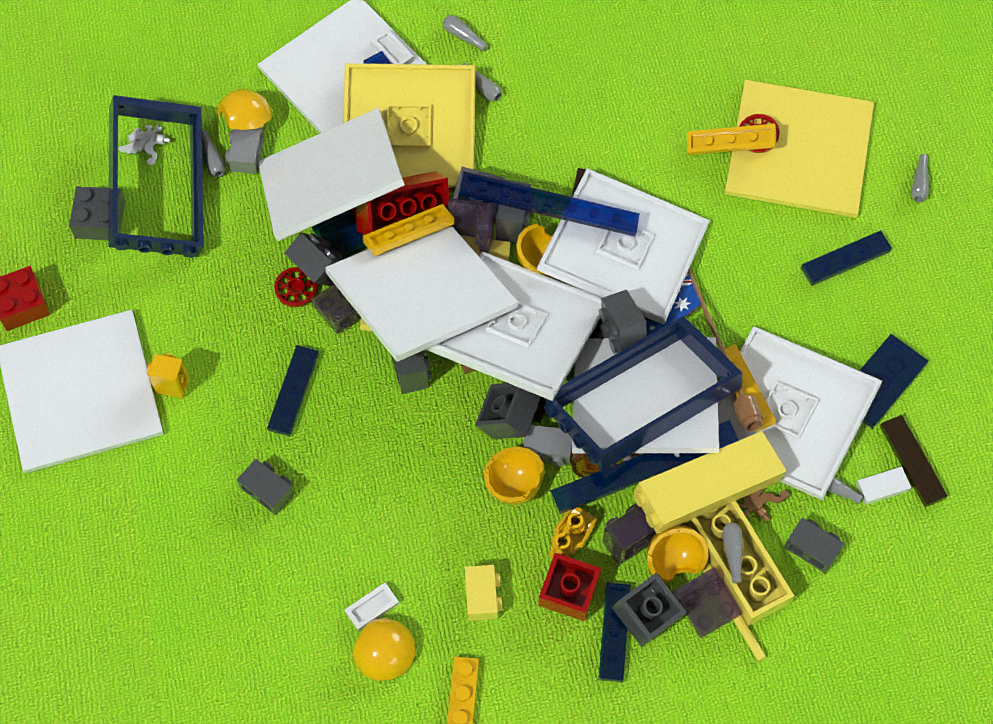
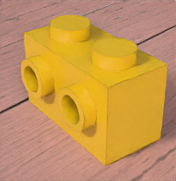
[147,353,189,399]

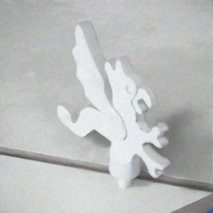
[118,125,171,165]

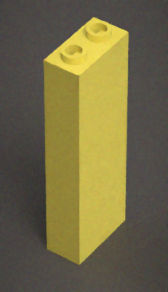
[634,431,787,534]

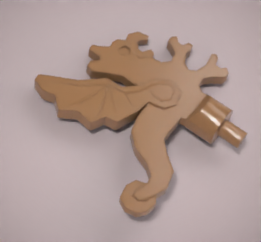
[737,488,789,522]

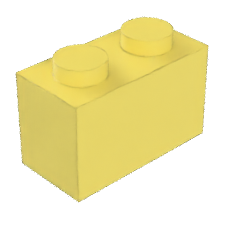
[465,565,502,621]

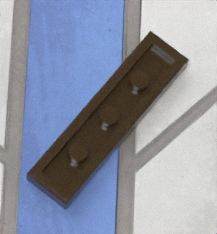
[880,415,948,508]

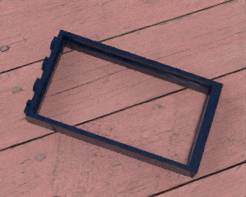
[108,95,204,258]
[544,316,742,471]

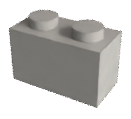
[226,127,264,174]
[523,425,572,466]

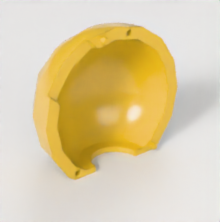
[217,89,273,130]
[516,224,552,278]
[484,446,545,505]
[647,525,708,583]
[353,618,416,682]

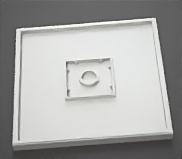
[258,0,427,133]
[258,108,405,241]
[537,168,710,325]
[325,226,519,362]
[426,252,601,401]
[0,310,164,474]
[718,326,882,501]
[572,337,719,453]

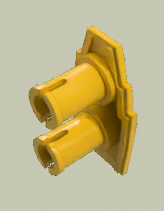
[549,504,598,559]

